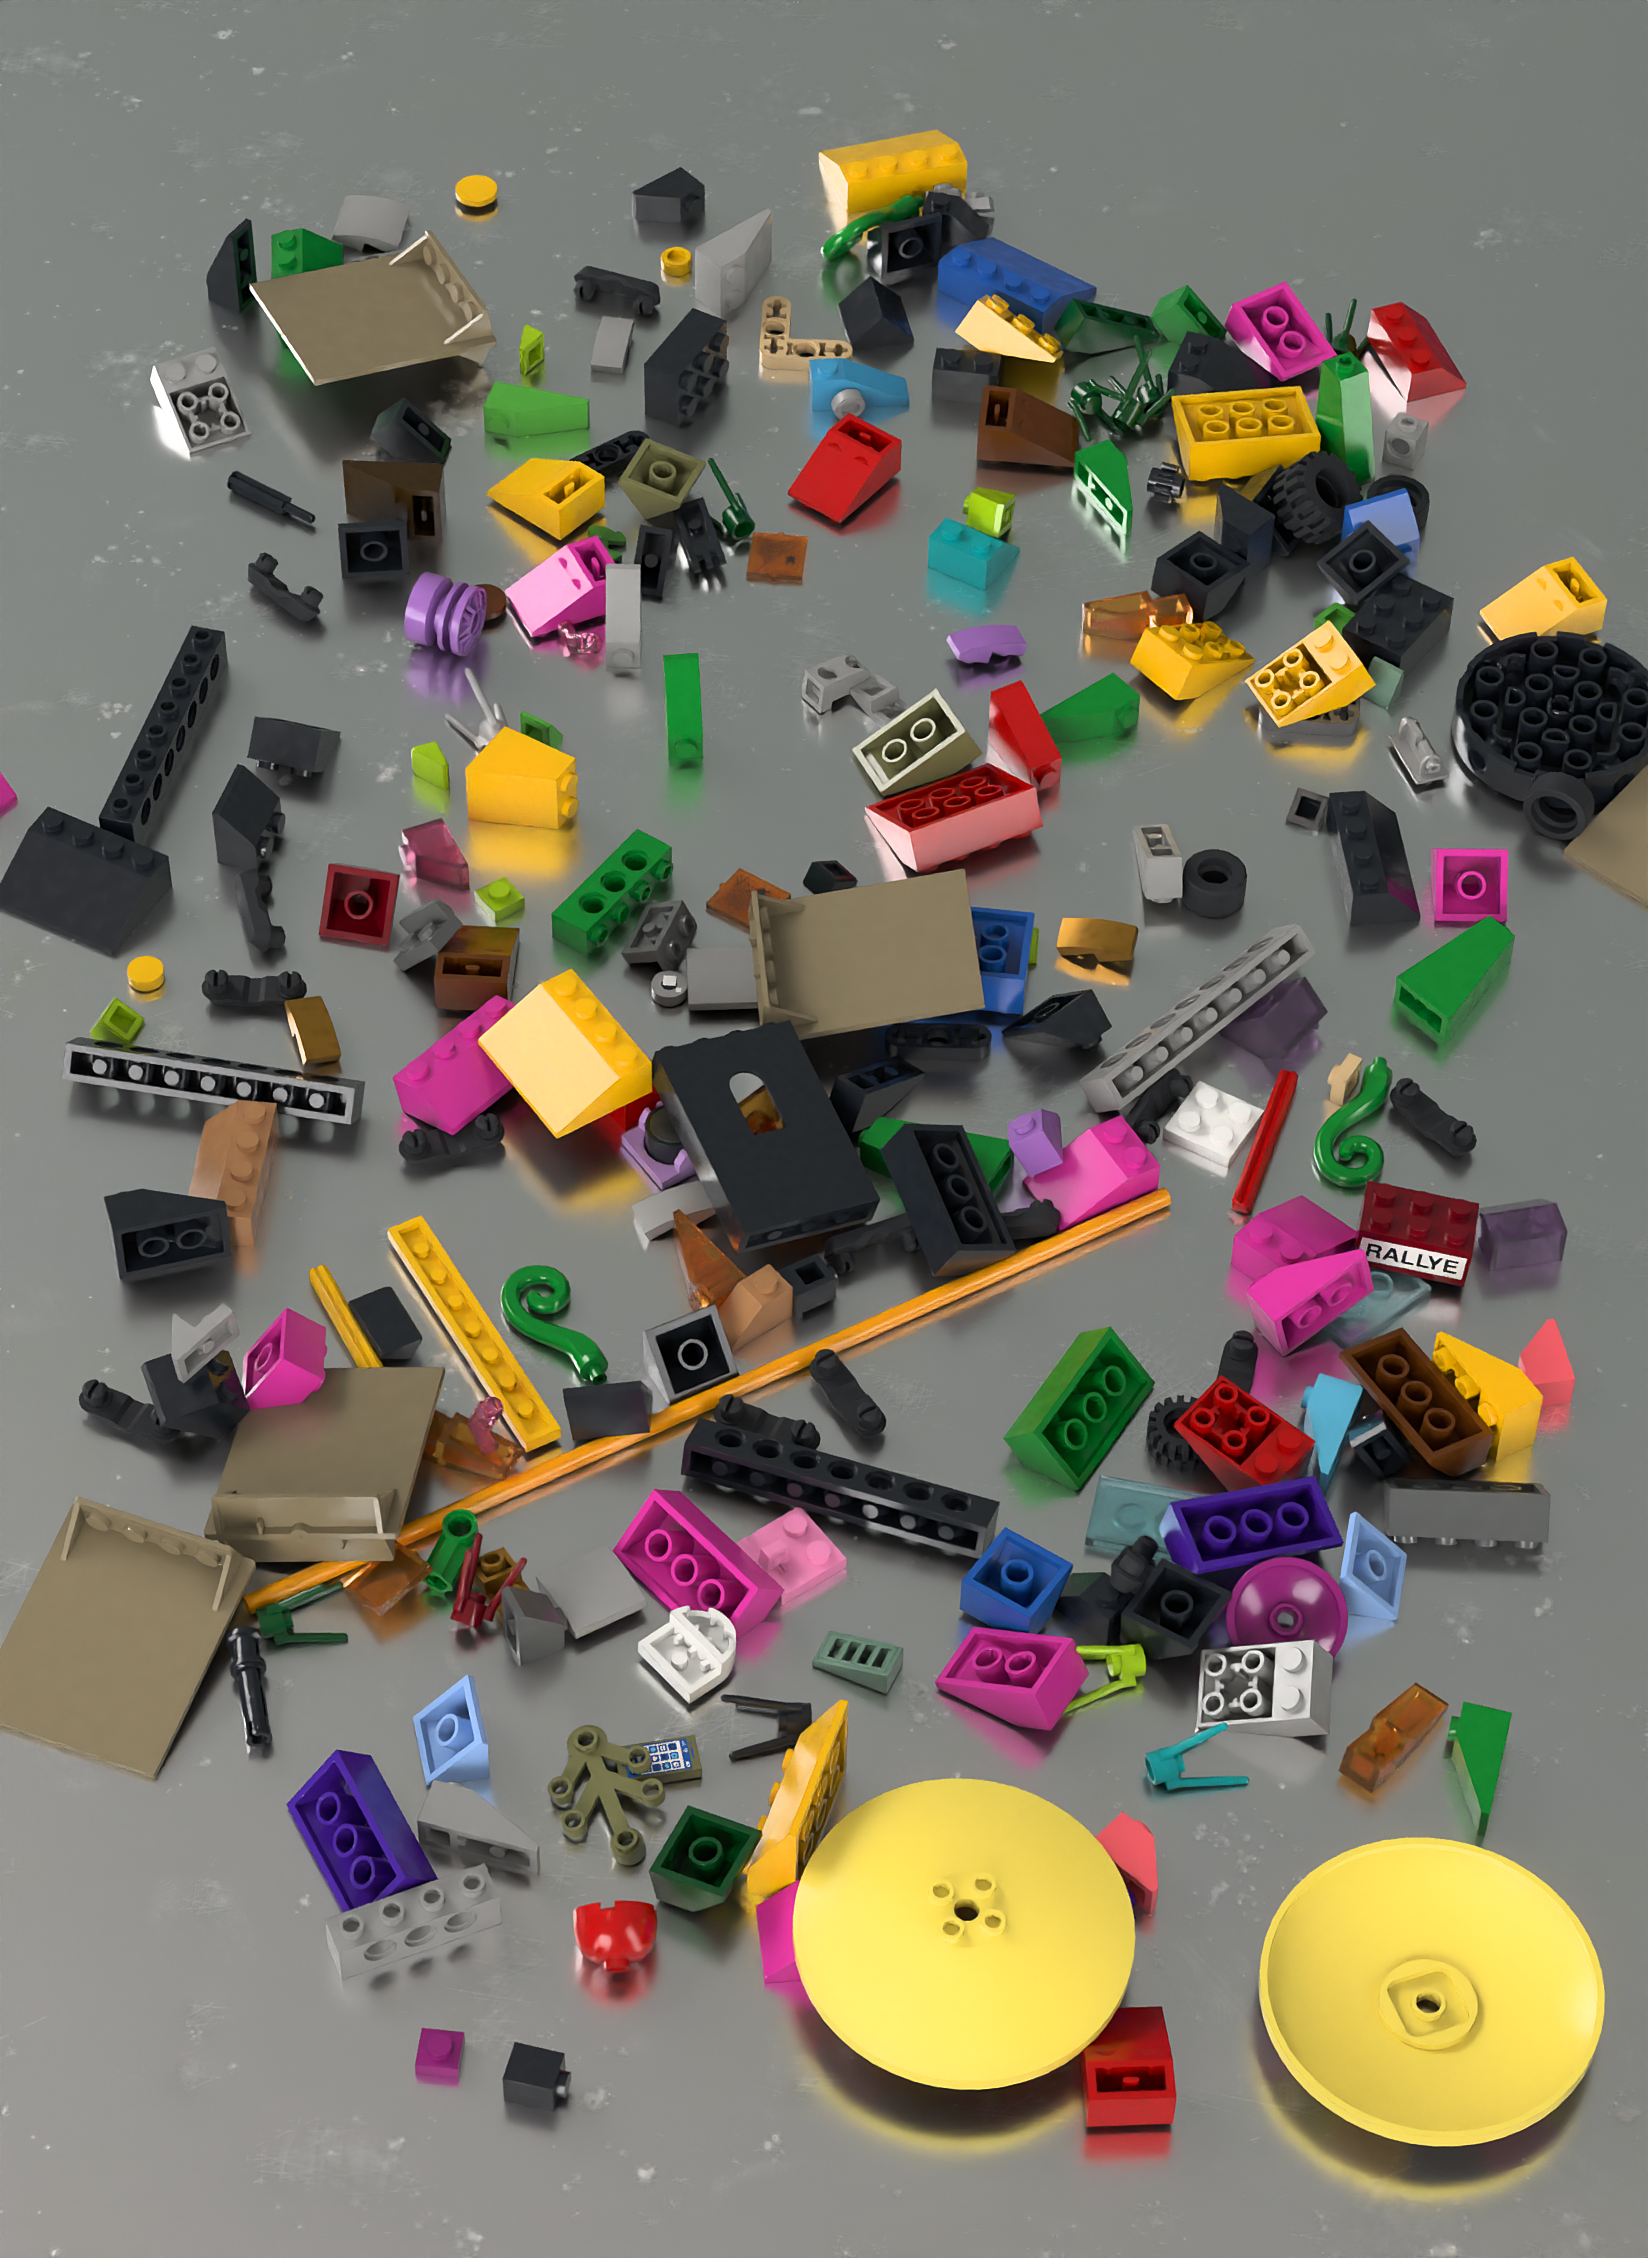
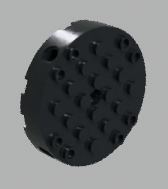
[1452,631,1648,808]

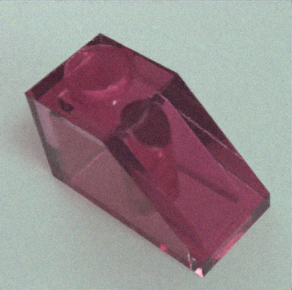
[399,818,470,892]

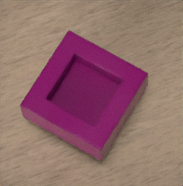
[415,2028,465,2079]

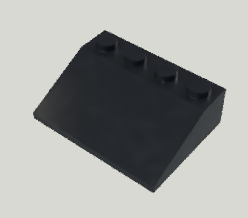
[0,807,172,955]

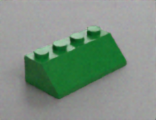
[271,228,344,347]
[1003,1326,1155,1490]

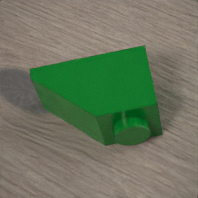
[1150,284,1227,344]

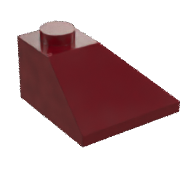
[318,863,400,946]

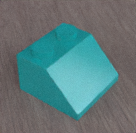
[928,518,1020,591]

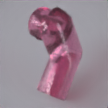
[557,621,603,655]
[468,1396,504,1455]

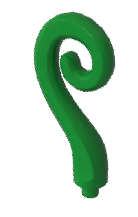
[820,194,925,260]
[1313,1057,1393,1188]
[500,1265,608,1385]

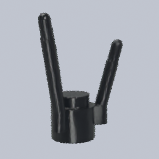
[720,1694,812,1760]

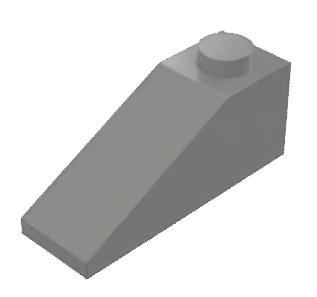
[606,564,642,668]
[1133,824,1182,903]
[417,1780,540,1874]

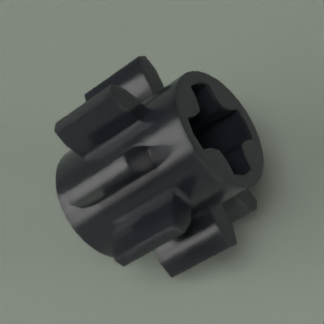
[1147,462,1186,504]

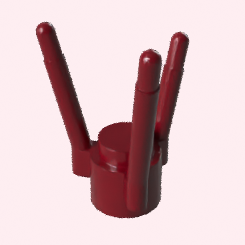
[450,1533,527,1629]

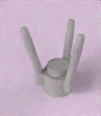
[445,668,508,751]

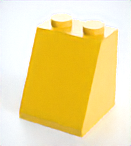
[465,726,579,829]

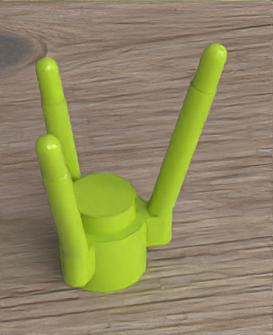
[1063,1643,1146,1713]

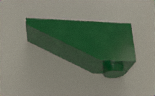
[1054,298,1160,354]

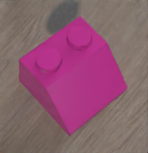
[1431,848,1508,921]
[242,1308,327,1410]
[756,1880,801,1984]

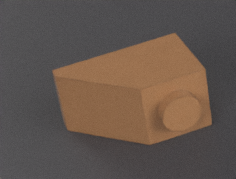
[718,1264,793,1353]

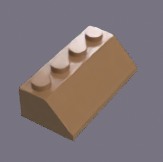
[188,1100,280,1247]

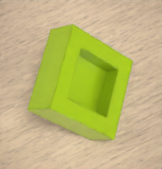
[475,876,525,922]

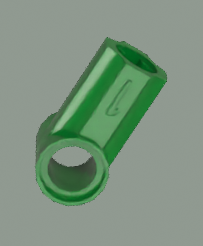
[420,1509,479,1594]

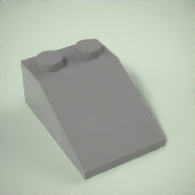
[695,208,772,317]

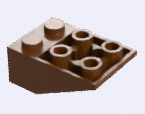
[976,385,1080,467]
[434,925,520,1010]

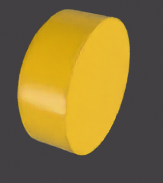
[661,247,693,276]
[127,956,165,991]

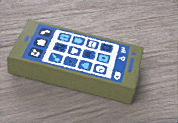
[615,1735,702,1783]

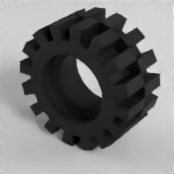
[1146,1395,1205,1470]

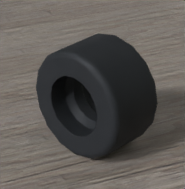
[1182,849,1247,917]

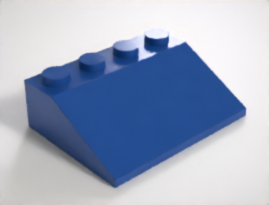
[937,237,1097,336]
[971,907,1035,1014]

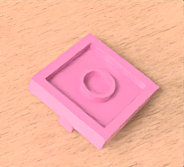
[736,1507,847,1606]

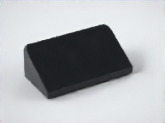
[348,1287,423,1359]

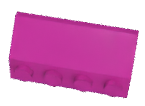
[392,995,517,1135]
[613,1489,784,1641]

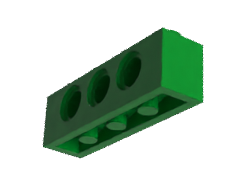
[551,829,674,956]

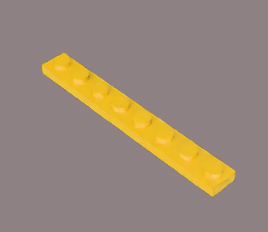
[387,1215,561,1453]

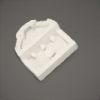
[638,1606,736,1704]

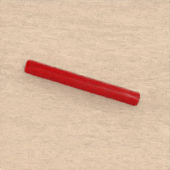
[1231,1069,1298,1214]

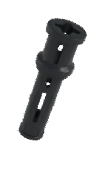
[225,1626,272,1747]

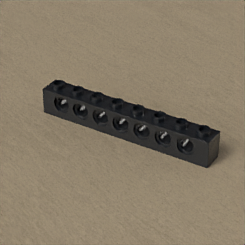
[99,625,228,844]
[62,1037,365,1125]
[681,1418,1000,1559]

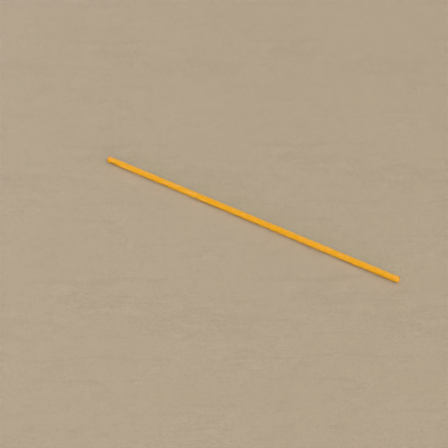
[242,1188,1171,1615]

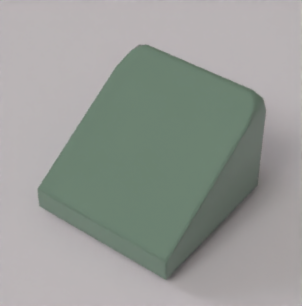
[1361,656,1404,709]

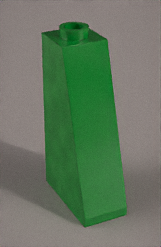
[1315,351,1376,486]
[1393,915,1515,1043]
[857,1116,1014,1195]

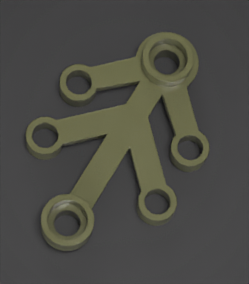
[548,1725,666,1865]

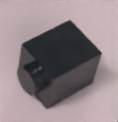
[502,2042,571,2112]

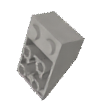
[150,346,251,454]
[1197,1640,1333,1737]

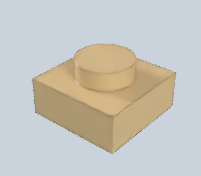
[1328,1053,1362,1106]

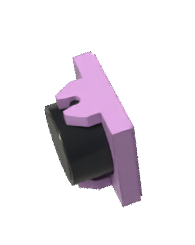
[621,1101,696,1191]

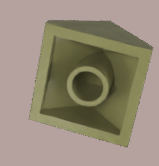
[618,438,706,520]

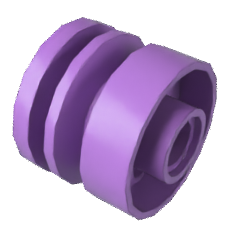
[404,572,487,656]

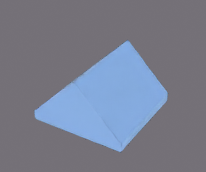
[1339,1512,1407,1621]
[413,1675,490,1787]

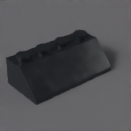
[1326,791,1421,925]
[880,1124,1017,1276]

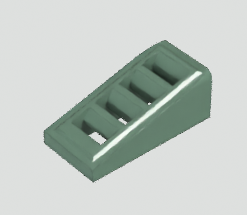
[812,1631,904,1694]

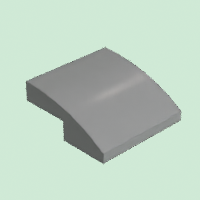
[331,195,411,252]
[686,946,758,1011]
[536,1544,647,1639]

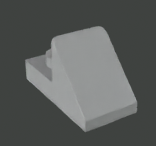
[171,1303,240,1383]

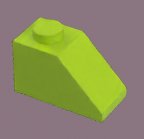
[963,487,1017,538]

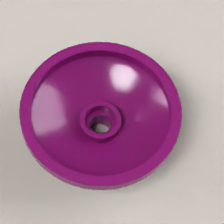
[1226,1557,1348,1658]

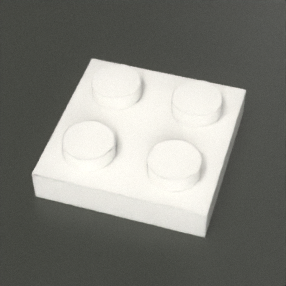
[1163,1081,1264,1168]

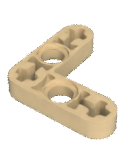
[759,296,853,371]

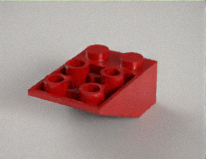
[788,413,902,523]
[1174,1375,1316,1492]
[1080,2006,1177,2127]

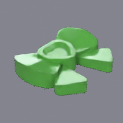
[588,525,627,563]

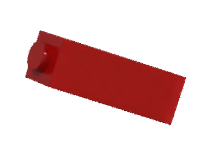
[988,680,1062,791]

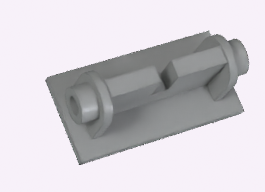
[1389,716,1449,785]

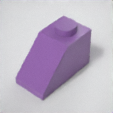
[1008,1109,1063,1177]

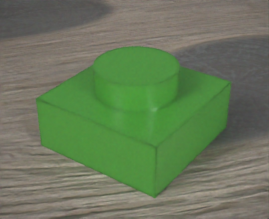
[1313,601,1355,635]

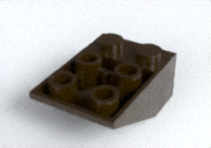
[342,460,446,541]

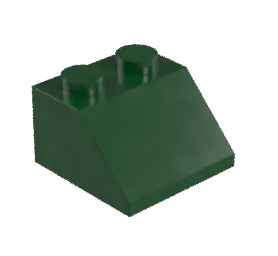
[649,1805,763,1912]

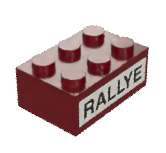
[1354,1180,1479,1287]

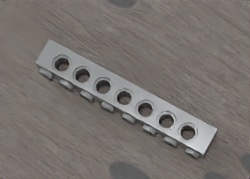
[1079,923,1317,1113]

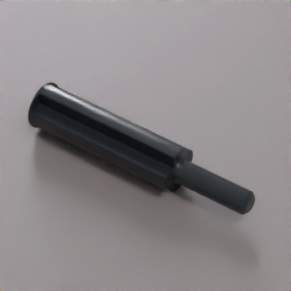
[227,471,315,524]

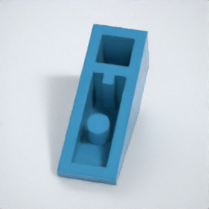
[809,358,910,411]

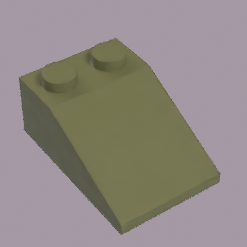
[852,688,983,796]

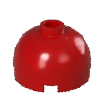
[573,1900,657,1973]

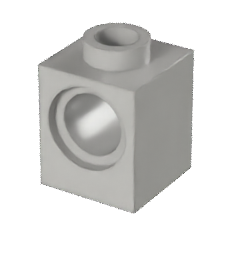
[1382,411,1429,471]

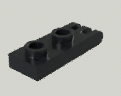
[672,497,727,573]

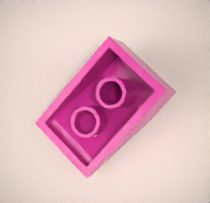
[1224,281,1337,382]
[1022,1115,1160,1233]
[1231,1195,1356,1280]
[1246,1249,1374,1357]
[935,1626,1089,1731]

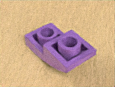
[947,625,1027,663]

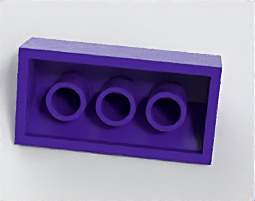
[1159,1476,1344,1574]
[286,1749,438,1912]

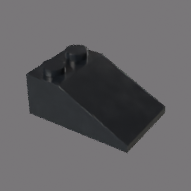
[1166,331,1278,402]
[104,1189,232,1279]

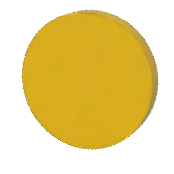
[455,175,497,207]

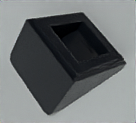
[1286,788,1329,832]
[803,860,858,895]

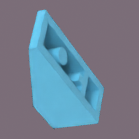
[1301,1373,1364,1498]

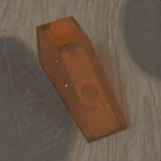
[673,1209,747,1311]

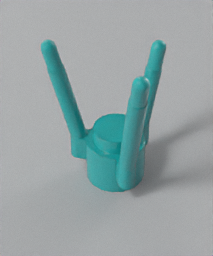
[1144,1722,1249,1791]

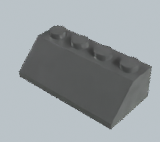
[1383,1477,1551,1548]

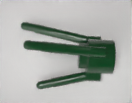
[1325,299,1370,360]
[1108,335,1168,418]
[1111,348,1176,431]
[1067,379,1125,442]
[708,458,755,540]
[255,1581,348,1646]

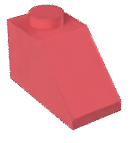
[1518,1319,1575,1407]
[1095,1812,1158,1914]

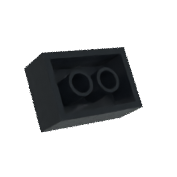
[644,308,729,427]
[1341,573,1454,679]

